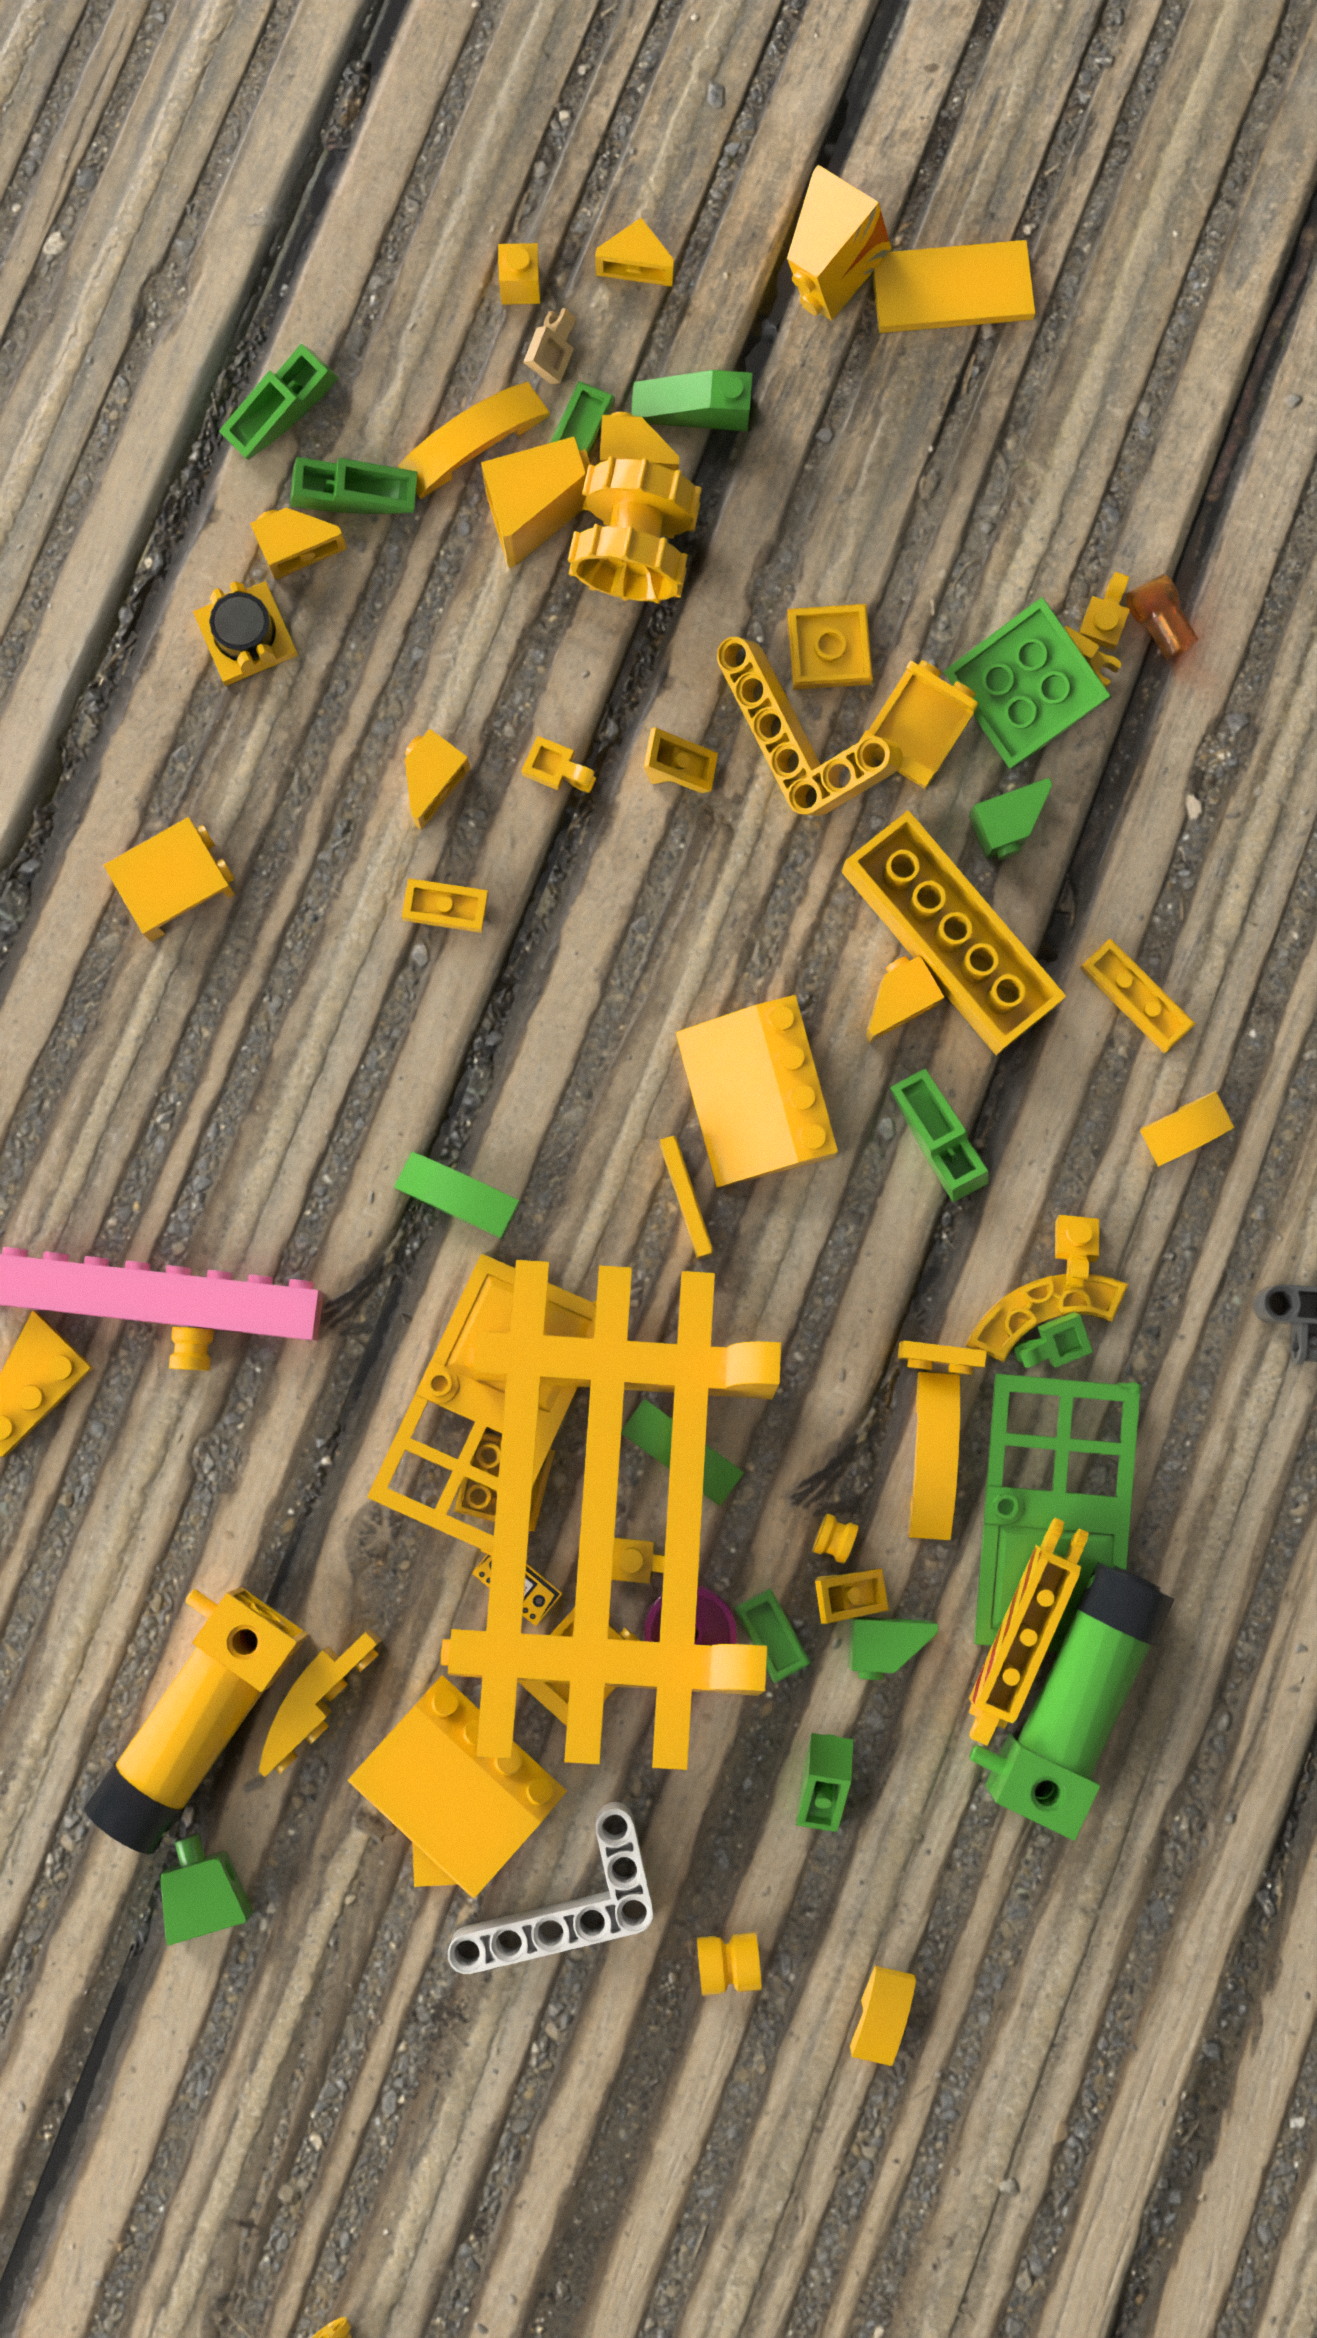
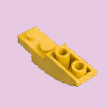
[259,1629,382,1777]

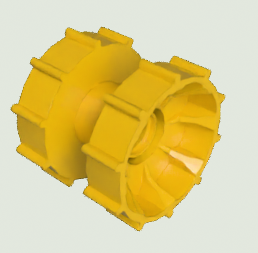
[568,457,702,604]

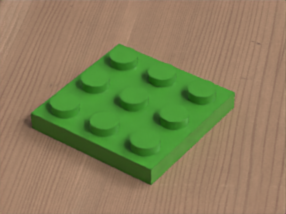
[943,597,1112,770]

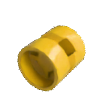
[697,1932,762,1996]

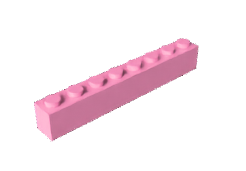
[0,1247,324,1341]

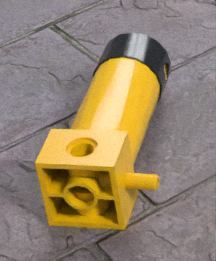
[84,1587,309,1855]

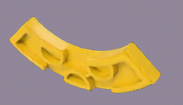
[965,1274,1129,1362]

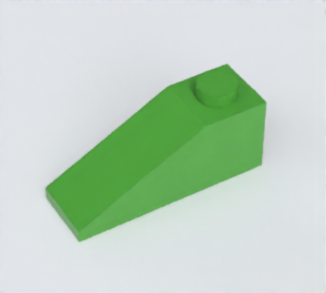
[631,370,752,431]

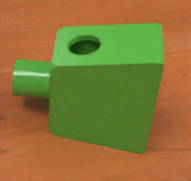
[160,1833,253,1946]

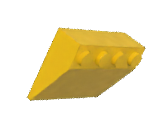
[676,995,838,1188]
[347,1675,567,1899]

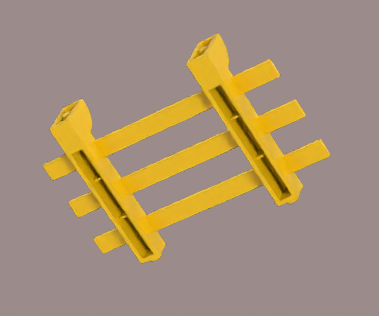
[441,1260,781,1770]

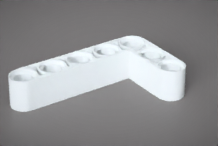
[448,1802,653,1974]

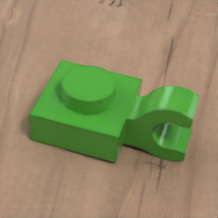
[1013,1312,1093,1368]

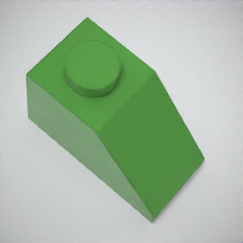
[969,777,1052,860]
[848,1617,938,1680]
[796,1733,853,1832]

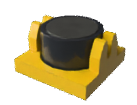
[192,581,298,686]

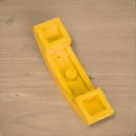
[398,382,550,500]
[908,1372,960,1540]

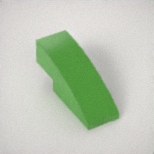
[219,344,339,460]
[290,457,417,514]
[890,1069,989,1202]
[394,1151,521,1240]
[621,1399,744,1506]

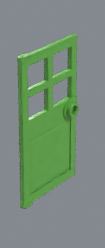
[974,1373,1142,1652]

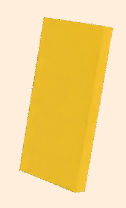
[872,240,1035,333]

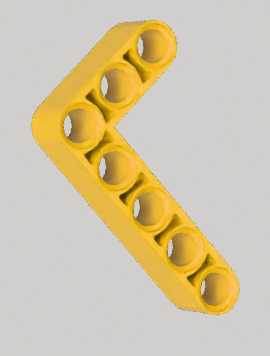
[717,637,903,816]

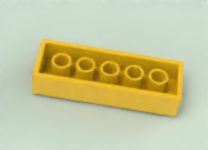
[841,810,1067,1056]

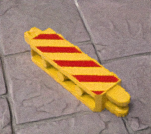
[969,1518,1089,1746]

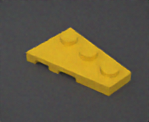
[0,1310,94,1457]

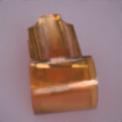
[1126,574,1199,660]

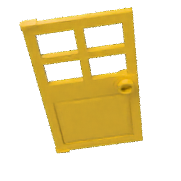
[367,1253,596,1558]

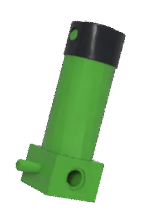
[969,1561,1175,1841]

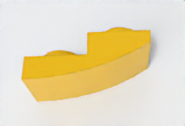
[1140,1091,1234,1167]
[850,1965,916,2066]

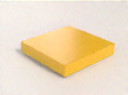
[787,604,873,690]

